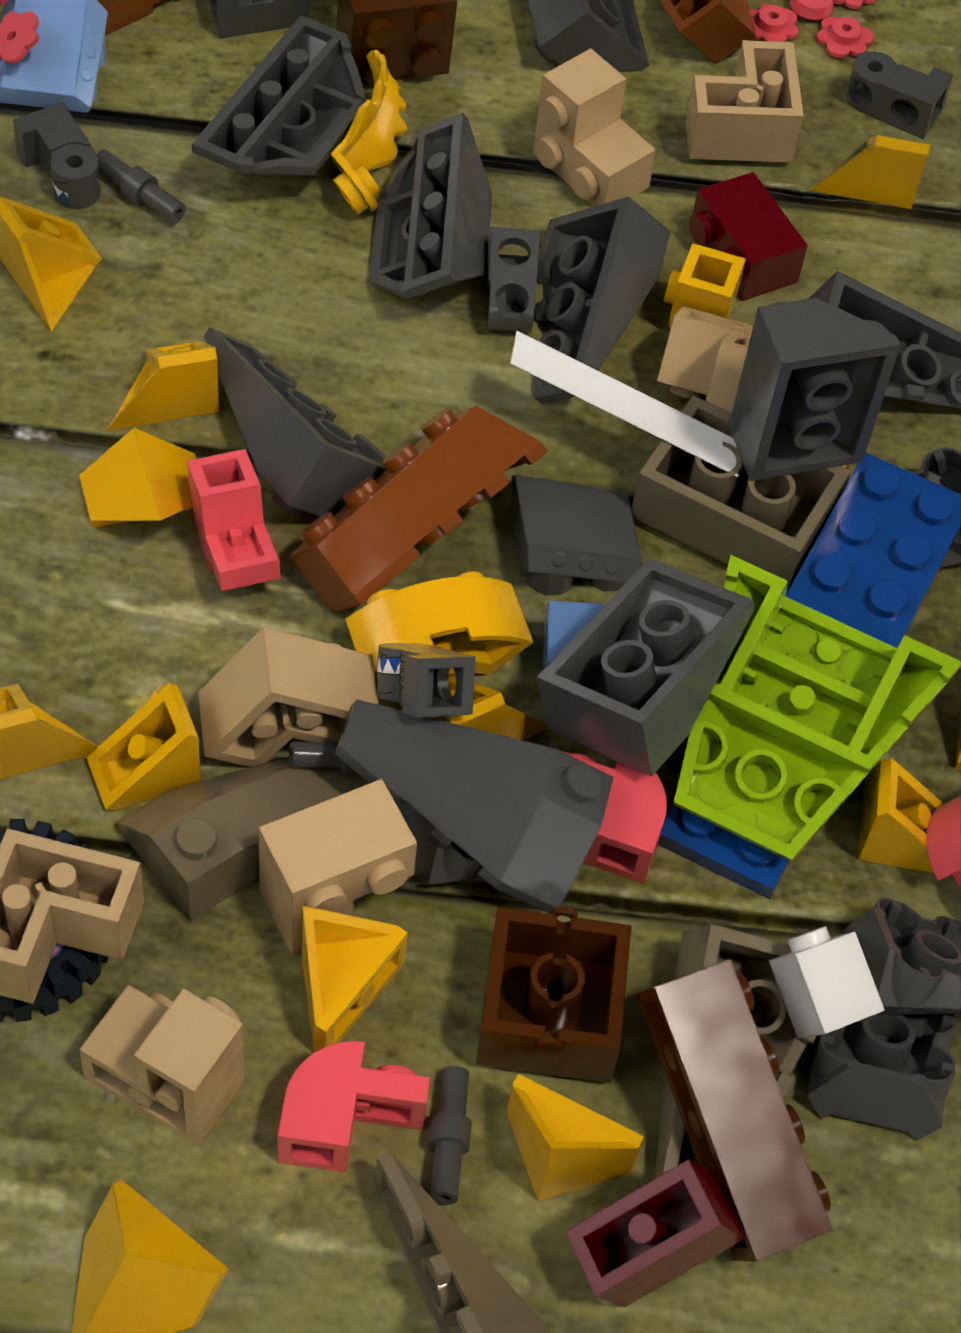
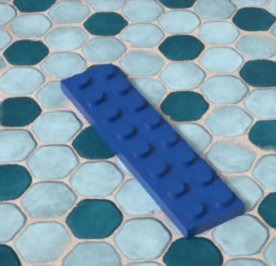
[658,452,961,899]

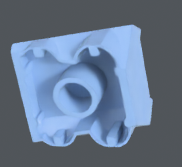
[0,0,108,113]

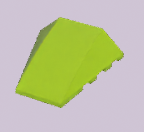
[674,554,961,862]

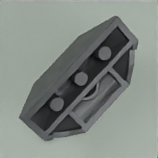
[192,15,367,178]
[369,113,492,299]

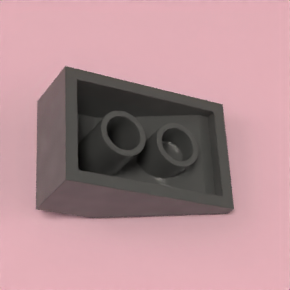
[537,558,754,777]

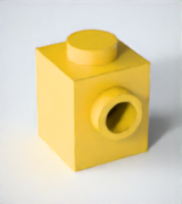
[664,243,746,328]

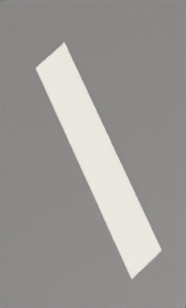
[510,331,738,477]

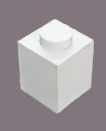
[769,926,885,1038]

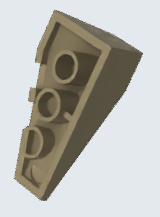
[116,757,369,921]
[375,1152,548,1333]

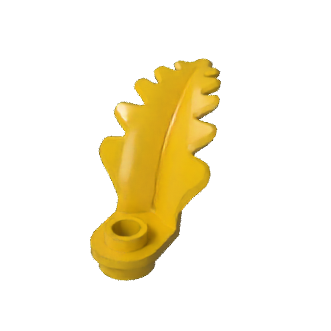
[331,49,407,215]

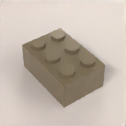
[631,395,851,594]

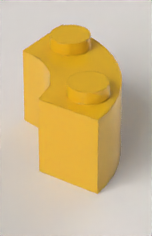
[345,571,533,683]

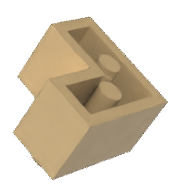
[685,40,804,163]
[533,48,656,207]
[657,306,753,413]
[198,627,379,767]
[259,779,417,955]
[0,828,144,1004]
[79,985,245,1147]

